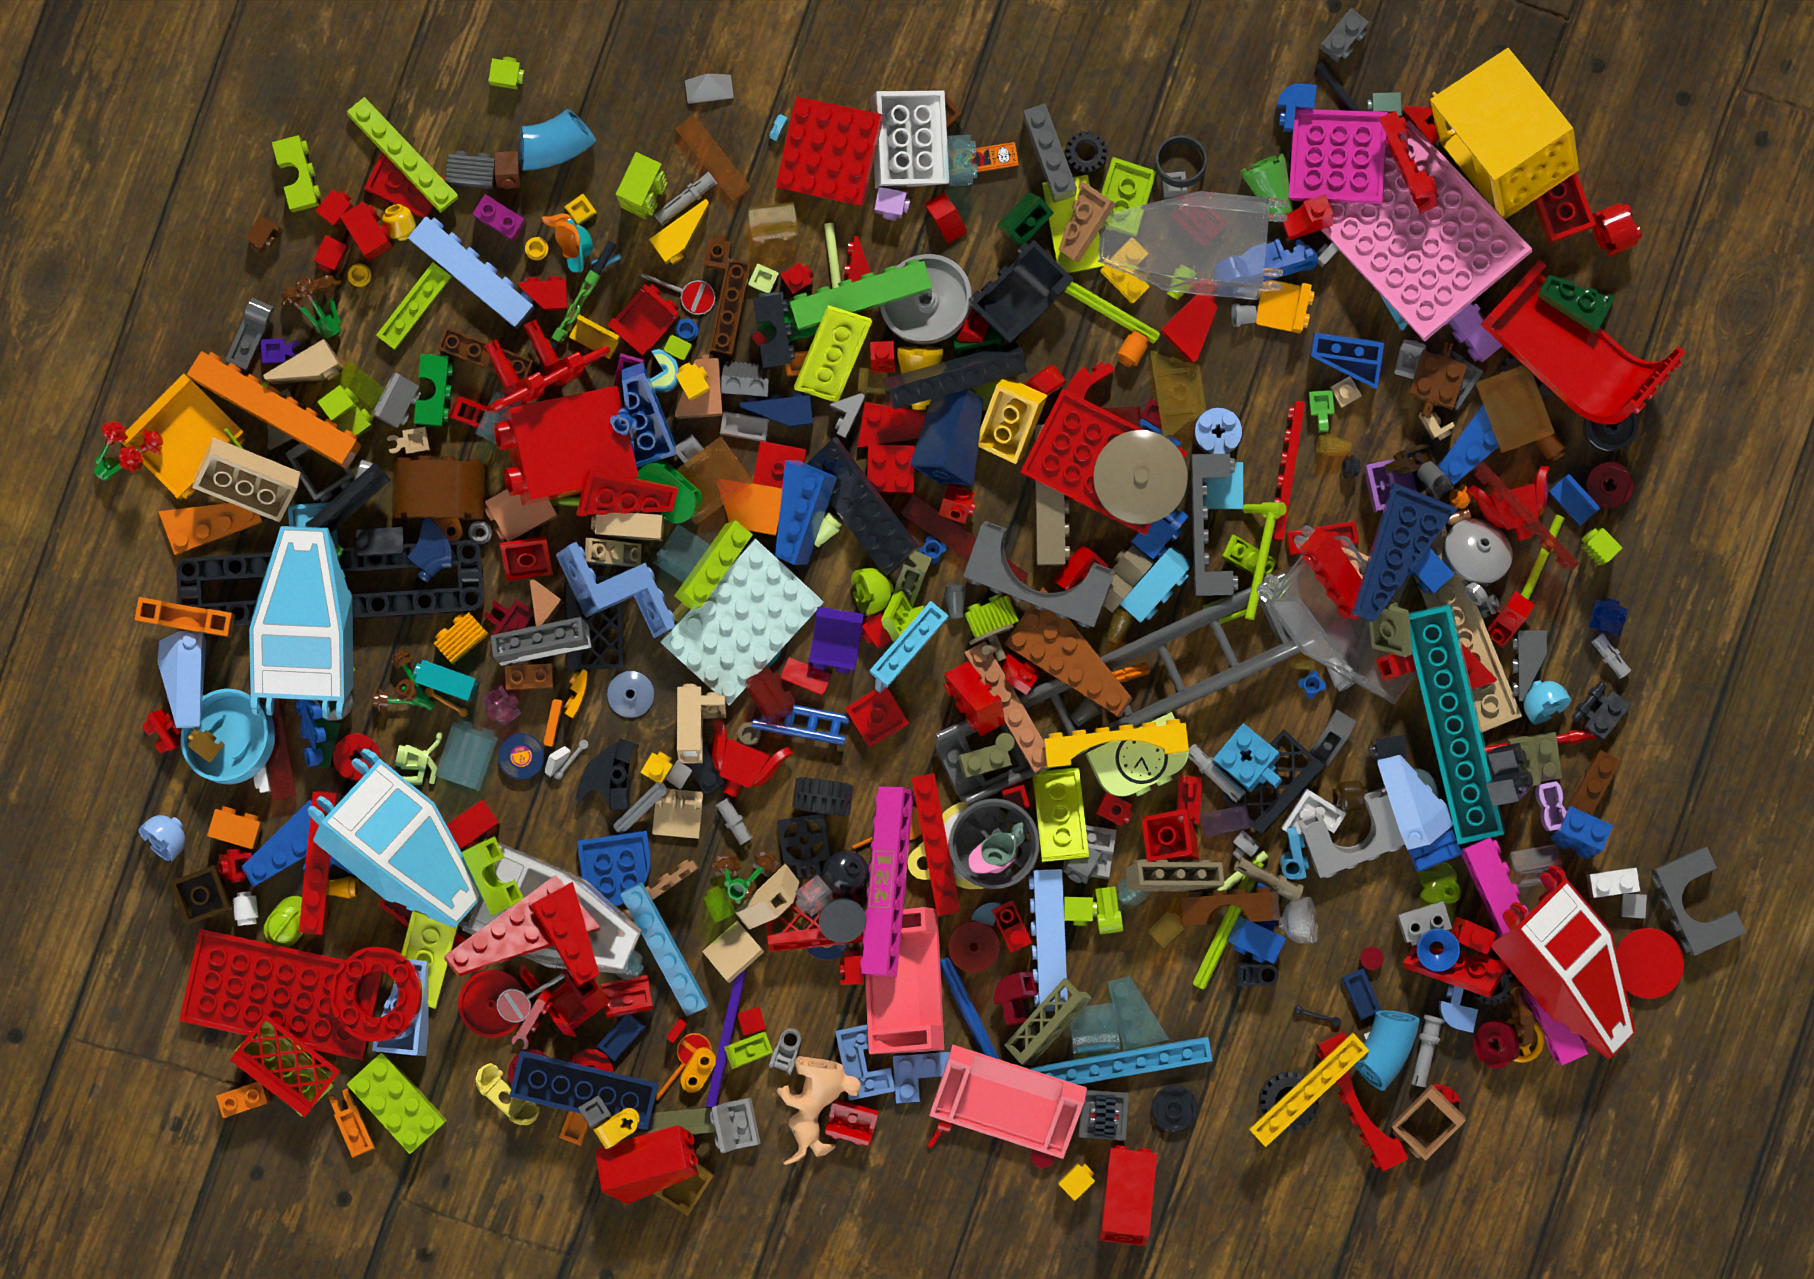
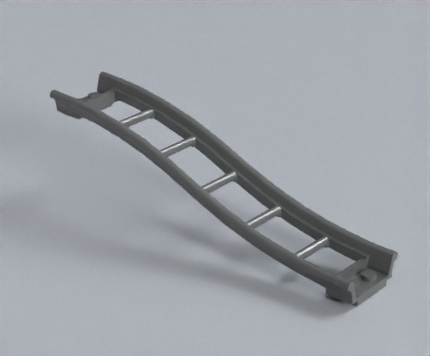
[934,573,1317,806]

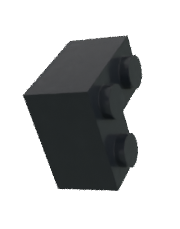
[1486,743,1533,806]

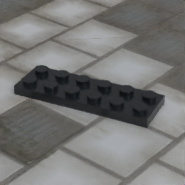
[807,437,919,577]

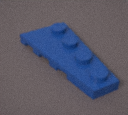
[241,800,312,887]

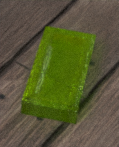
[336,361,385,408]

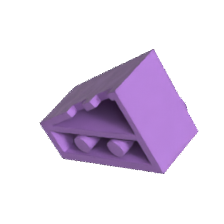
[1445,302,1503,363]

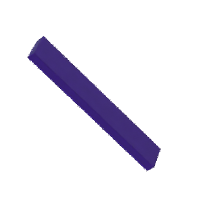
[706,969,746,1107]

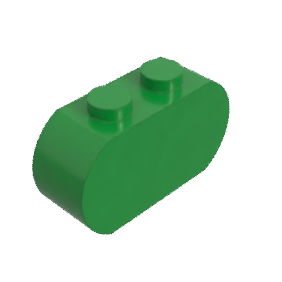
[636,460,703,523]

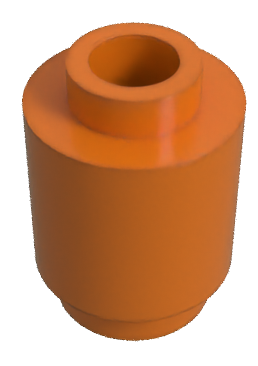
[1117,331,1149,367]

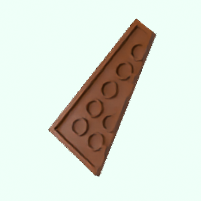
[1004,587,1132,718]

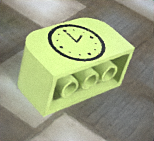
[1085,712,1189,797]

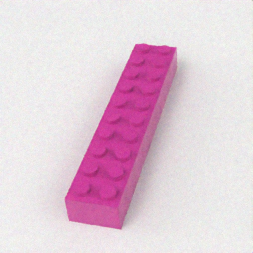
[1461,838,1589,1065]

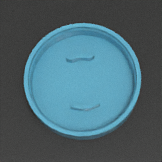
[181,689,275,784]

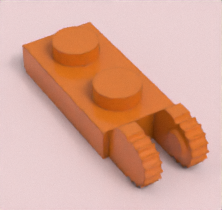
[329,1089,375,1158]

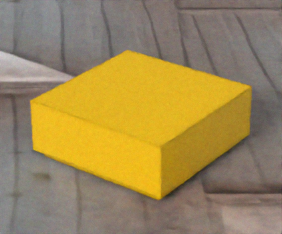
[565,194,597,225]

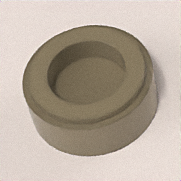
[737,722,761,746]

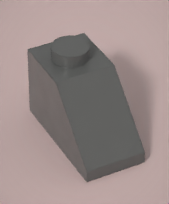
[1309,710,1356,767]

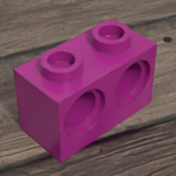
[472,194,526,242]

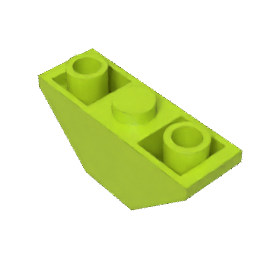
[1221,535,1277,581]

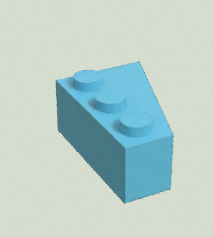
[1120,545,1193,622]

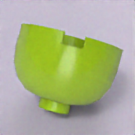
[851,568,893,616]

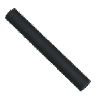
[1315,61,1361,111]

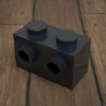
[1368,735,1407,764]

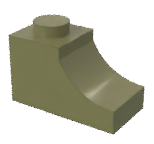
[892,551,932,607]

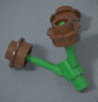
[373,649,435,712]

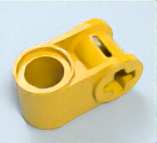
[593,1108,640,1149]

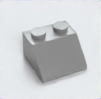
[371,373,420,428]

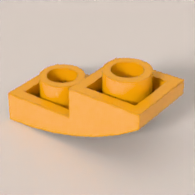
[564,669,588,719]

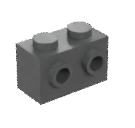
[1320,8,1369,62]

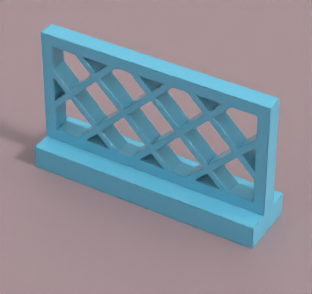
[869,601,949,693]

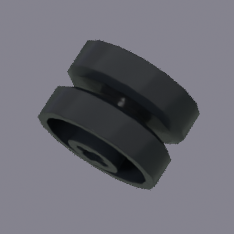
[1583,412,1638,452]

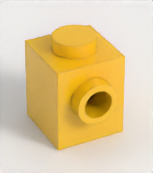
[675,363,710,401]
[641,751,674,783]
[1058,1163,1095,1201]

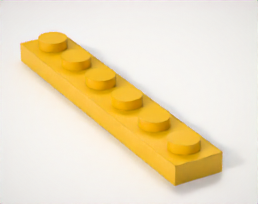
[1249,1033,1369,1147]

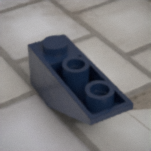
[740,392,813,428]

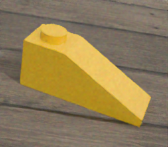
[649,199,710,265]

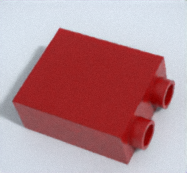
[494,386,639,506]

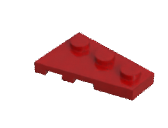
[857,402,927,449]

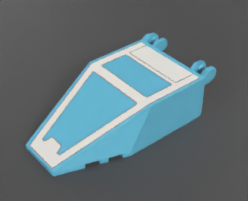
[249,526,353,719]
[307,749,482,928]

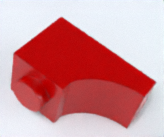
[1281,195,1334,240]

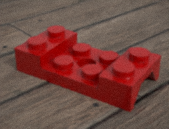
[1379,111,1439,214]

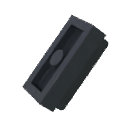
[356,527,406,557]

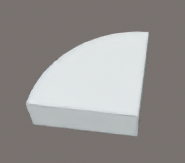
[545,746,571,777]

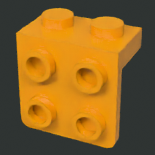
[1256,280,1315,334]

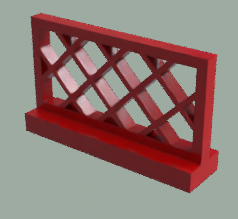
[766,888,863,952]
[230,1013,341,1117]

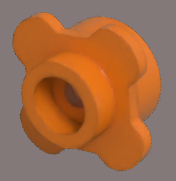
[1449,484,1471,509]

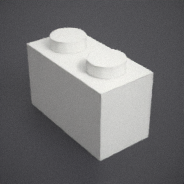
[1586,868,1640,898]

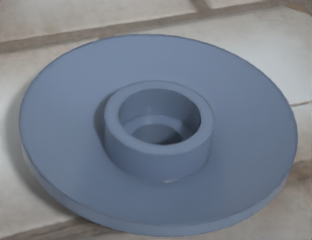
[607,671,654,718]

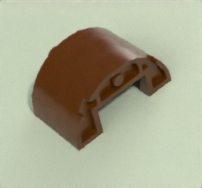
[392,456,487,521]

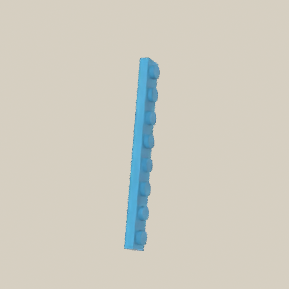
[1027,1037,1212,1084]

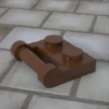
[1509,982,1534,1045]

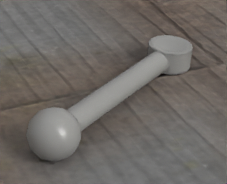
[554,740,589,780]

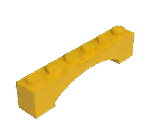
[1044,719,1189,768]

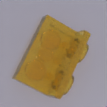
[748,202,798,243]

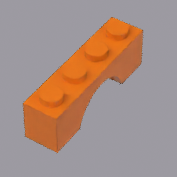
[135,597,235,638]

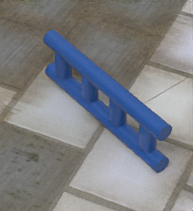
[752,698,850,746]

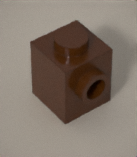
[494,151,521,189]

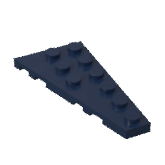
[1351,483,1458,622]

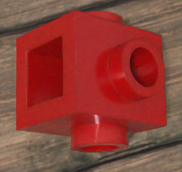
[938,484,977,524]
[218,847,252,882]

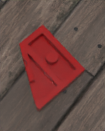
[1002,648,1041,695]

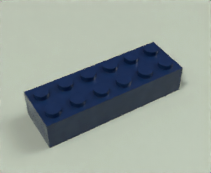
[509,1050,658,1130]

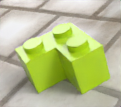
[318,385,373,439]

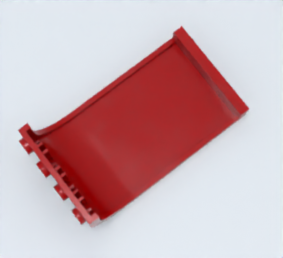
[1480,260,1685,424]

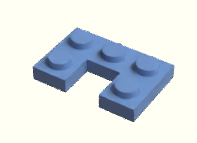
[835,1024,895,1100]
[893,1052,950,1103]

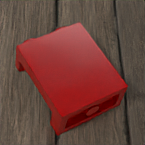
[607,283,680,358]

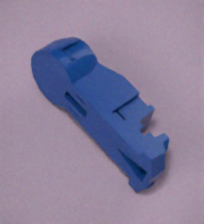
[1214,239,1319,295]

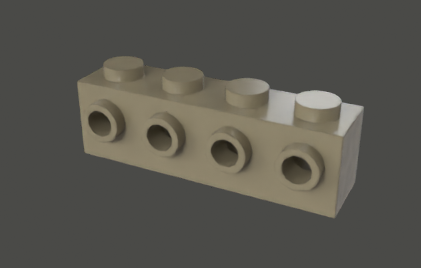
[1126,860,1224,892]

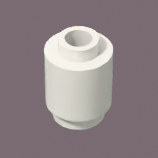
[233,891,258,926]

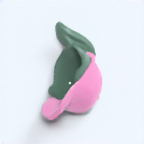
[968,822,1025,873]

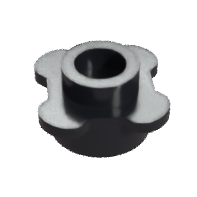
[1341,455,1360,479]

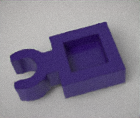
[261,338,302,364]

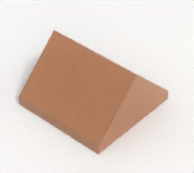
[530,580,564,626]

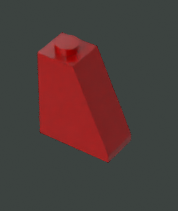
[1160,290,1218,364]

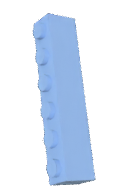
[408,217,535,329]
[1029,869,1068,1011]

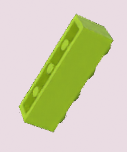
[674,520,753,610]

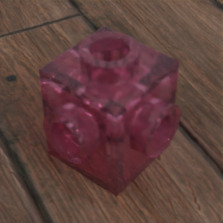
[482,684,522,727]

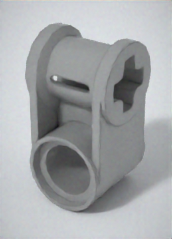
[768,1028,802,1075]

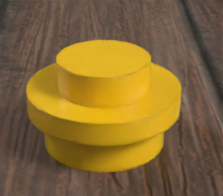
[525,237,549,261]
[348,263,371,287]

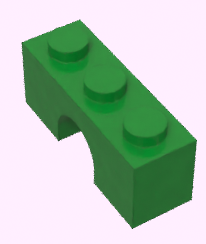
[414,354,454,428]

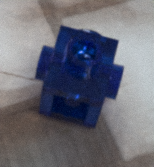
[1589,598,1628,636]

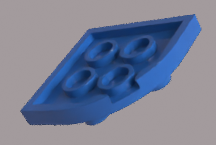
[577,831,651,911]

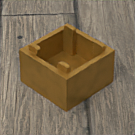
[653,1164,714,1216]

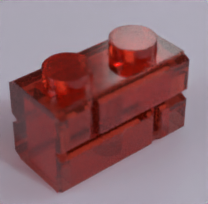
[745,667,795,725]

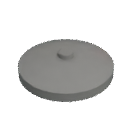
[880,254,973,344]

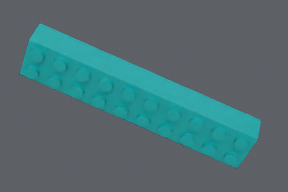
[1409,603,1506,844]

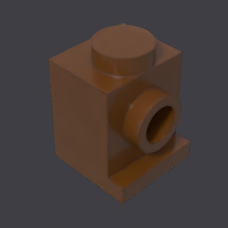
[245,215,282,254]
[703,235,732,271]

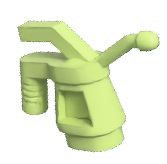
[395,732,443,785]

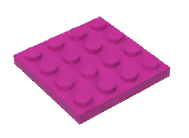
[1289,109,1388,204]

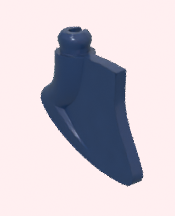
[407,519,453,582]

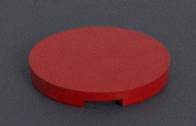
[1616,928,1684,999]

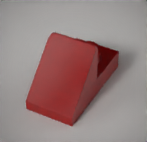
[1401,106,1439,145]

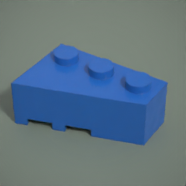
[1310,332,1384,389]

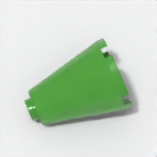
[1240,154,1293,221]

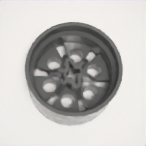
[948,799,1039,889]

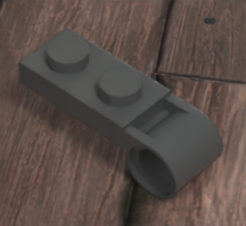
[225,298,274,371]

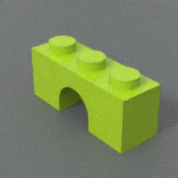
[272,135,322,213]
[461,837,523,916]

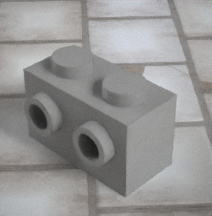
[1396,901,1452,945]

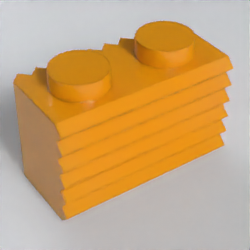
[434,612,488,665]

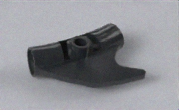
[575,738,639,810]

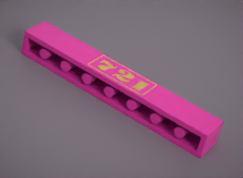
[860,787,914,977]

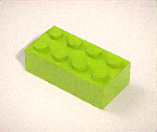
[616,152,668,220]
[347,1052,447,1154]

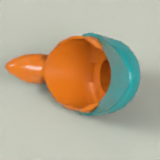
[542,214,593,273]

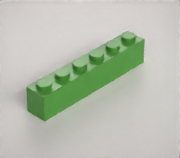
[790,259,932,331]

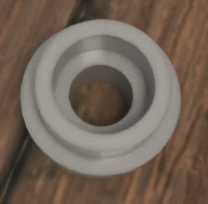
[468,521,492,544]

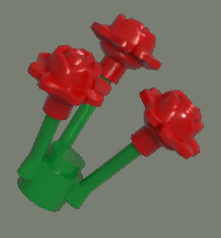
[94,421,163,481]

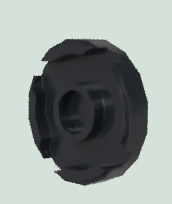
[1151,1085,1198,1132]

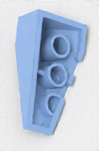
[158,631,207,728]
[1378,755,1453,850]
[372,960,428,1056]

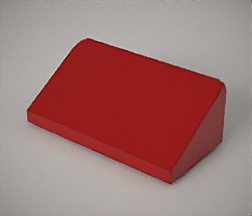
[956,308,989,343]
[780,657,832,696]

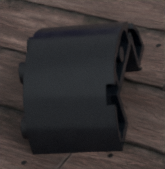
[968,240,1074,344]

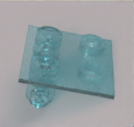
[653,524,710,583]

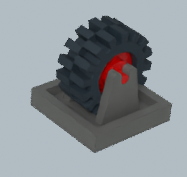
[1078,1090,1129,1140]

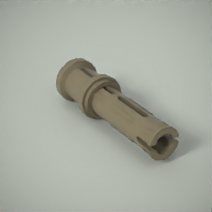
[1234,857,1303,904]

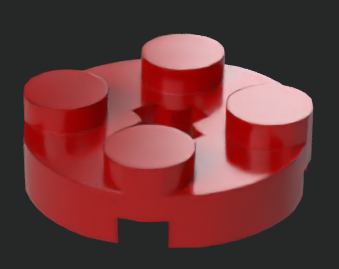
[333,733,381,780]

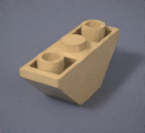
[585,538,642,567]
[735,864,799,929]

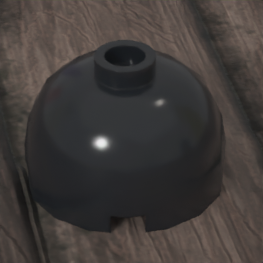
[821,850,870,898]

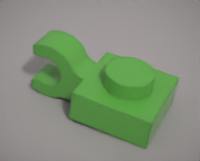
[1309,390,1334,433]

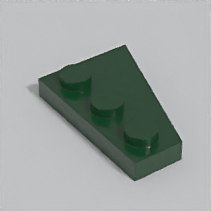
[1536,275,1616,334]

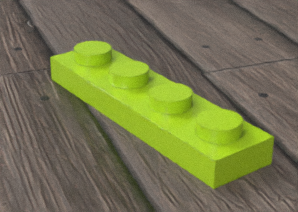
[376,262,452,350]

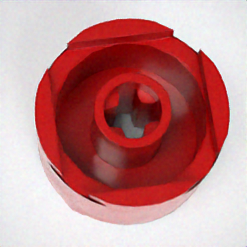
[1592,203,1642,257]

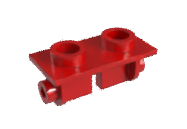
[1177,776,1202,824]

